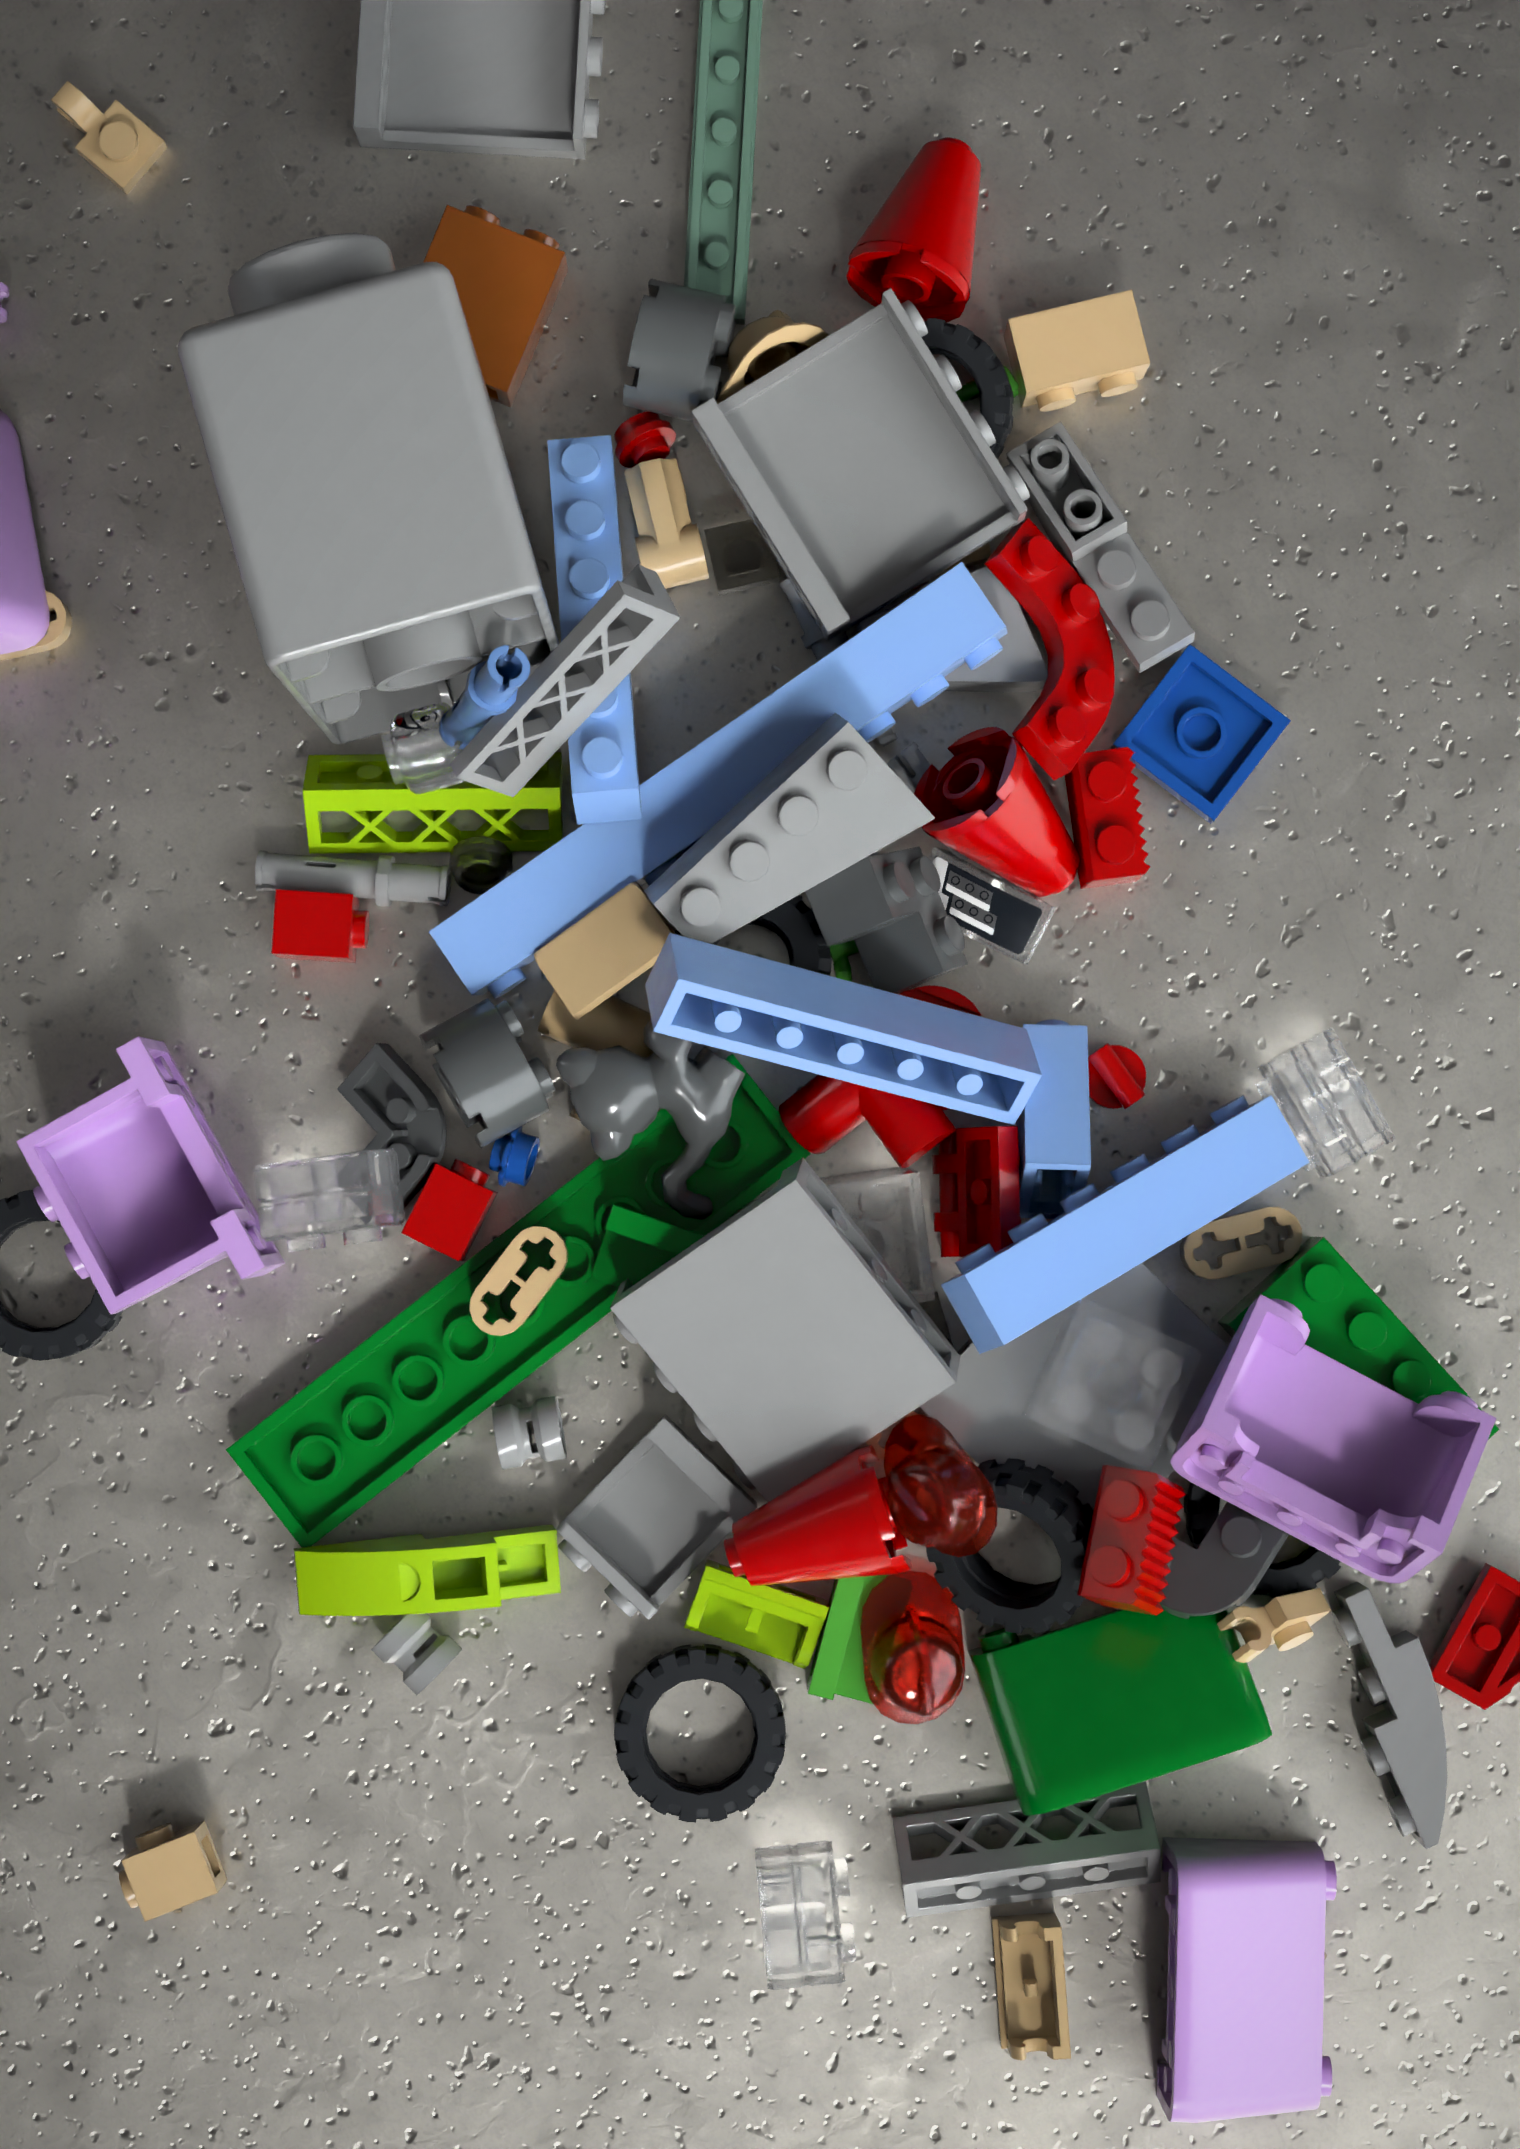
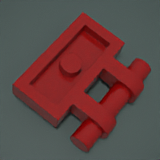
[932,1126,1021,1257]

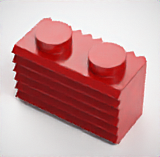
[1065,747,1150,889]
[1077,1465,1186,1616]

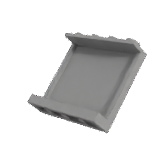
[353,0,606,159]
[691,288,1030,642]
[610,1158,961,1502]
[919,1263,1228,1510]

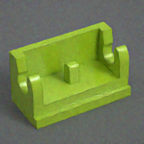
[684,1559,829,1669]

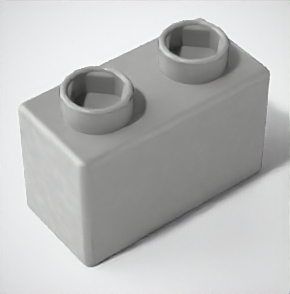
[178,233,559,744]

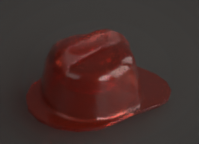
[884,1414,998,1557]
[860,1571,965,1725]

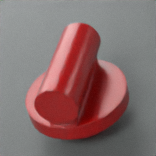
[1088,1043,1146,1109]

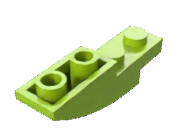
[293,1524,561,1616]

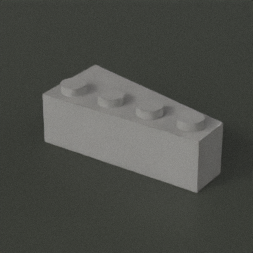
[644,713,935,944]

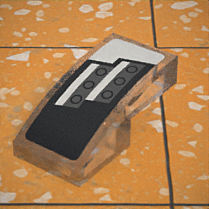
[928,847,1056,964]

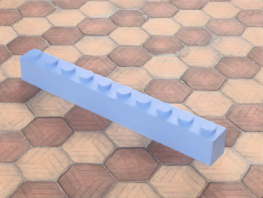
[429,562,1008,999]

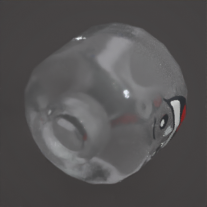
[381,702,465,795]

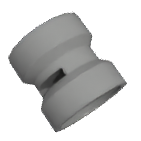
[492,1396,567,1470]
[371,1613,462,1695]

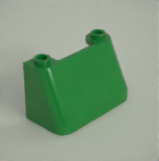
[968,1609,1272,1816]

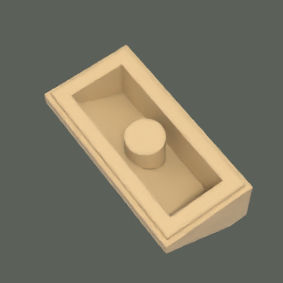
[534,882,675,1020]

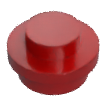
[614,412,676,468]

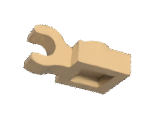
[51,81,167,195]
[1217,1588,1332,1663]

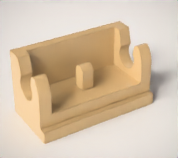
[991,1912,1071,2060]

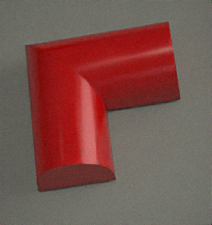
[779,1074,956,1169]

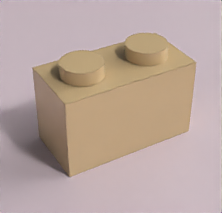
[1003,290,1150,412]

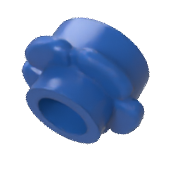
[489,1126,540,1187]

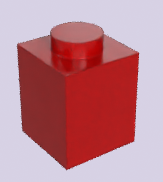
[271,889,370,963]
[401,1158,498,1262]

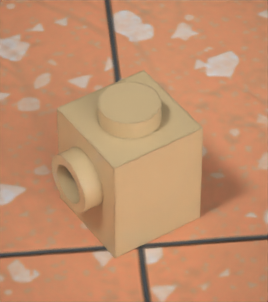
[119,1820,227,1922]

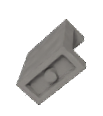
[556,1414,757,1619]

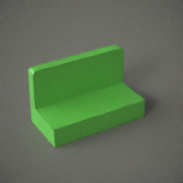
[807,1574,912,1705]

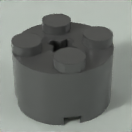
[623,279,736,422]
[419,998,556,1148]

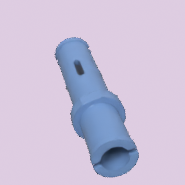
[439,645,530,749]

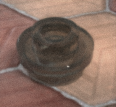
[449,836,513,895]

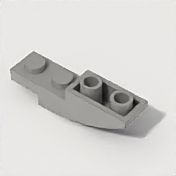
[1006,421,1195,673]
[1332,1582,1447,1849]

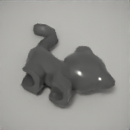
[556,1018,745,1220]

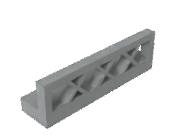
[450,564,681,797]
[892,1782,1161,1918]

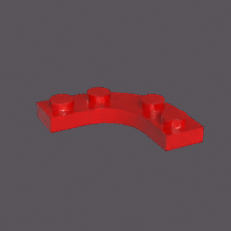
[984,517,1115,781]

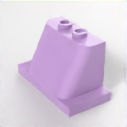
[16,1036,285,1315]

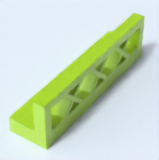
[303,752,563,854]

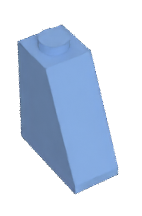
[1016,1019,1091,1219]

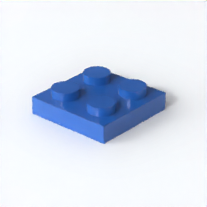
[1110,644,1291,824]

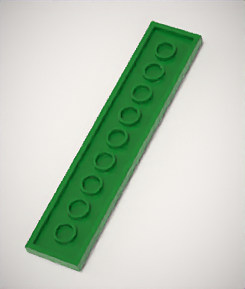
[226,1053,811,1547]

